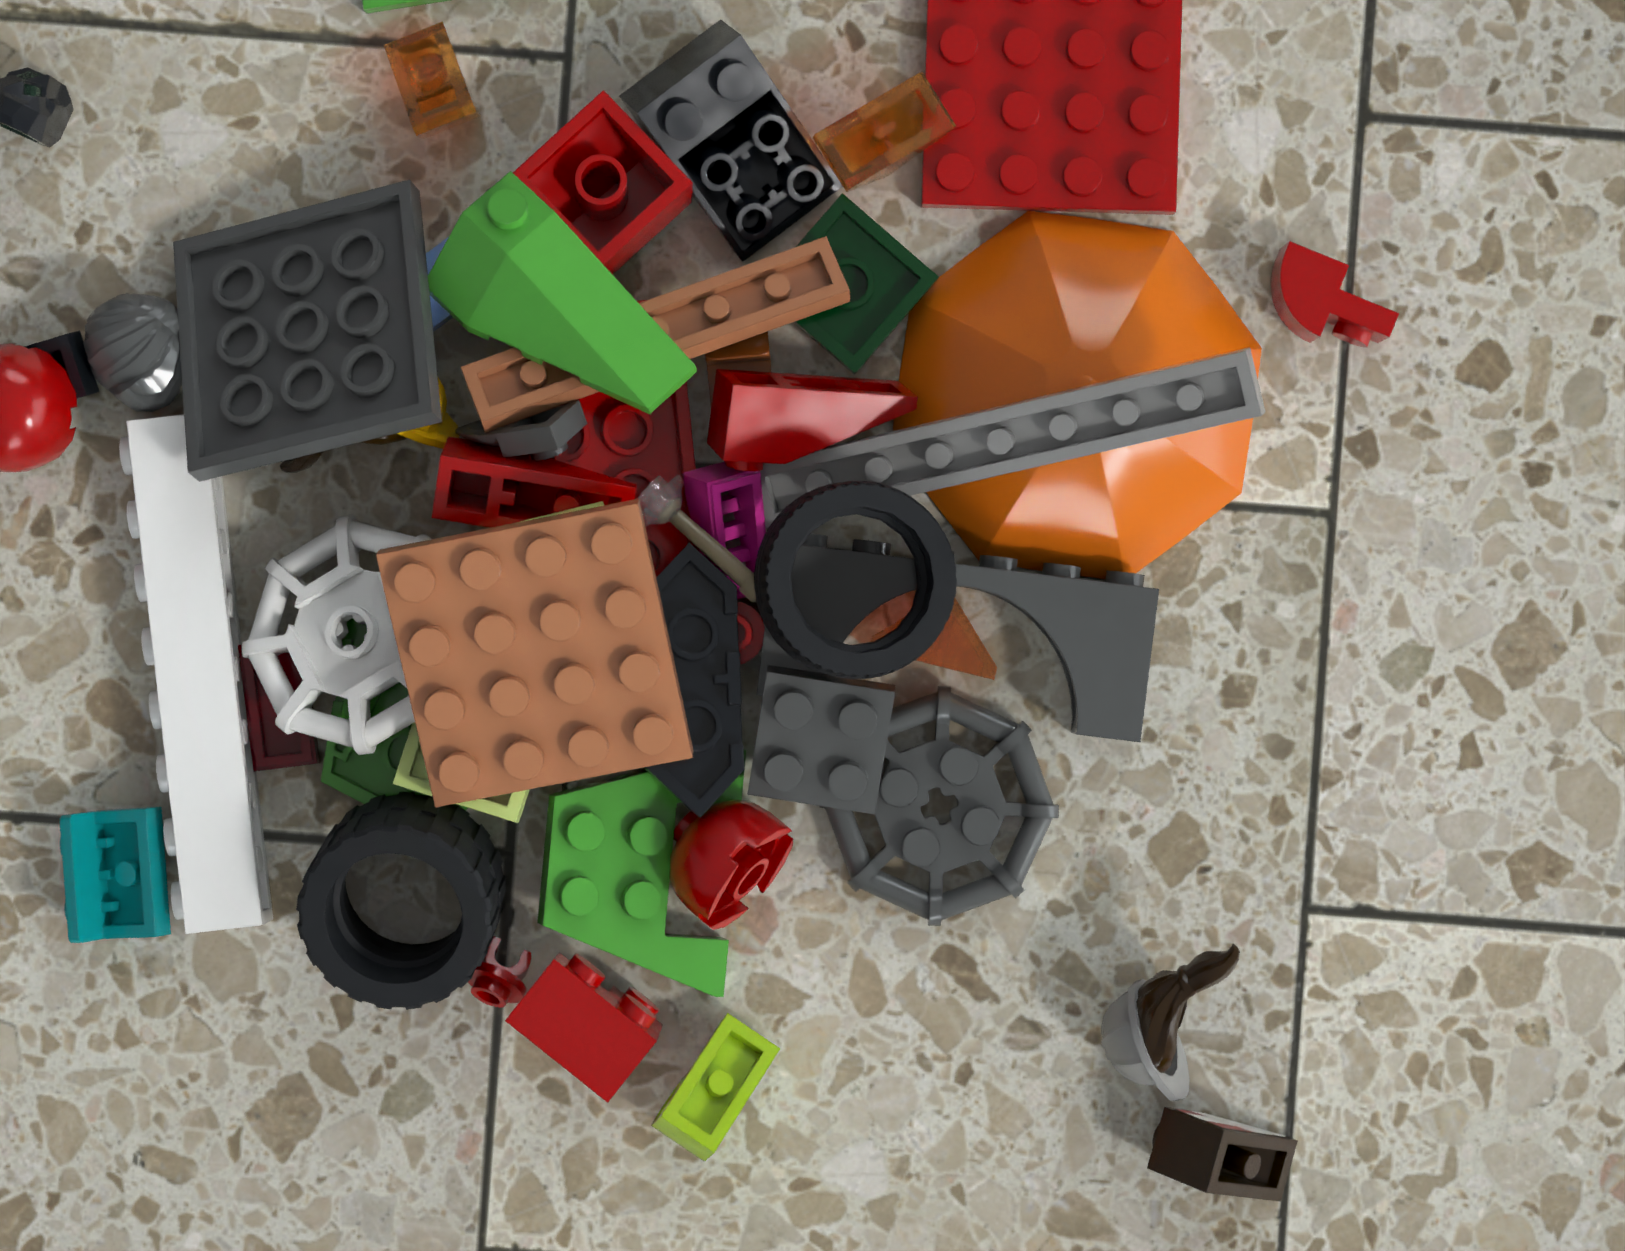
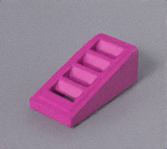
[683,461,766,600]

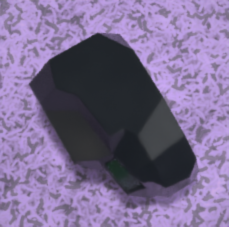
[0,67,74,148]

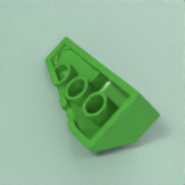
[427,171,697,414]

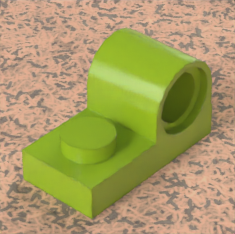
[651,1013,780,1161]

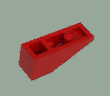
[707,369,918,471]
[432,436,637,528]

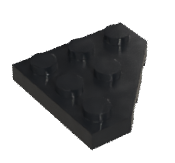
[644,543,744,818]

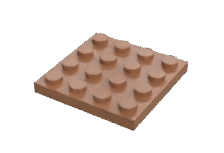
[376,499,694,807]

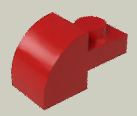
[1270,241,1399,348]

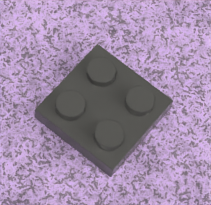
[747,665,895,814]

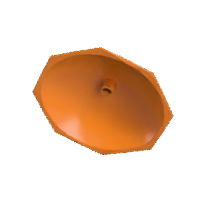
[893,211,1262,579]

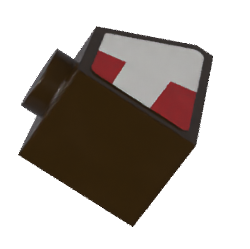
[1147,1107,1298,1202]

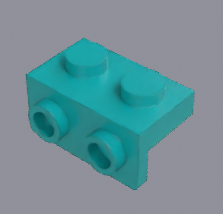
[60,807,171,943]

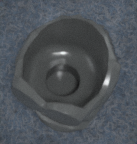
[83,293,182,412]

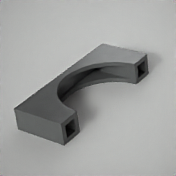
[756,533,1159,742]

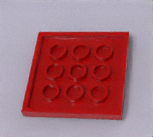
[921,0,1182,215]

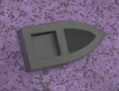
[455,400,587,461]

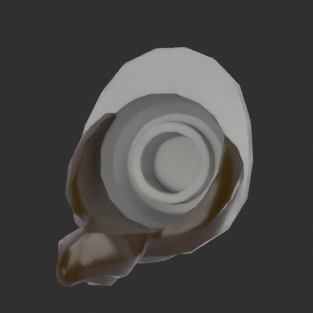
[1101,944,1240,1101]

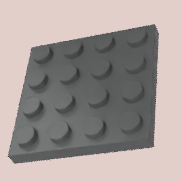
[173,179,442,482]

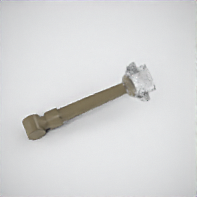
[637,475,756,603]

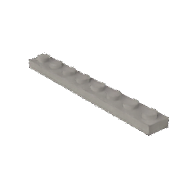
[760,347,1266,528]

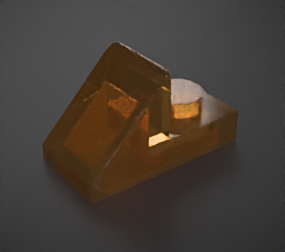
[384,21,481,139]

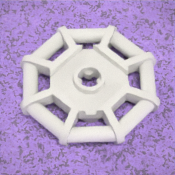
[241,515,431,755]

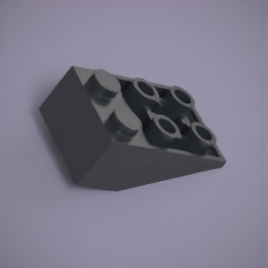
[619,19,844,262]

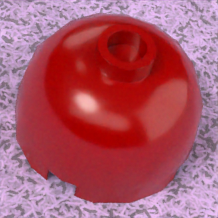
[0,343,77,472]
[670,800,794,930]

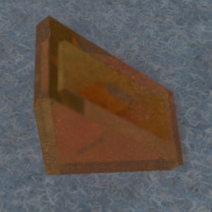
[812,71,956,192]
[869,598,997,680]

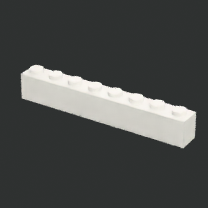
[119,414,273,934]

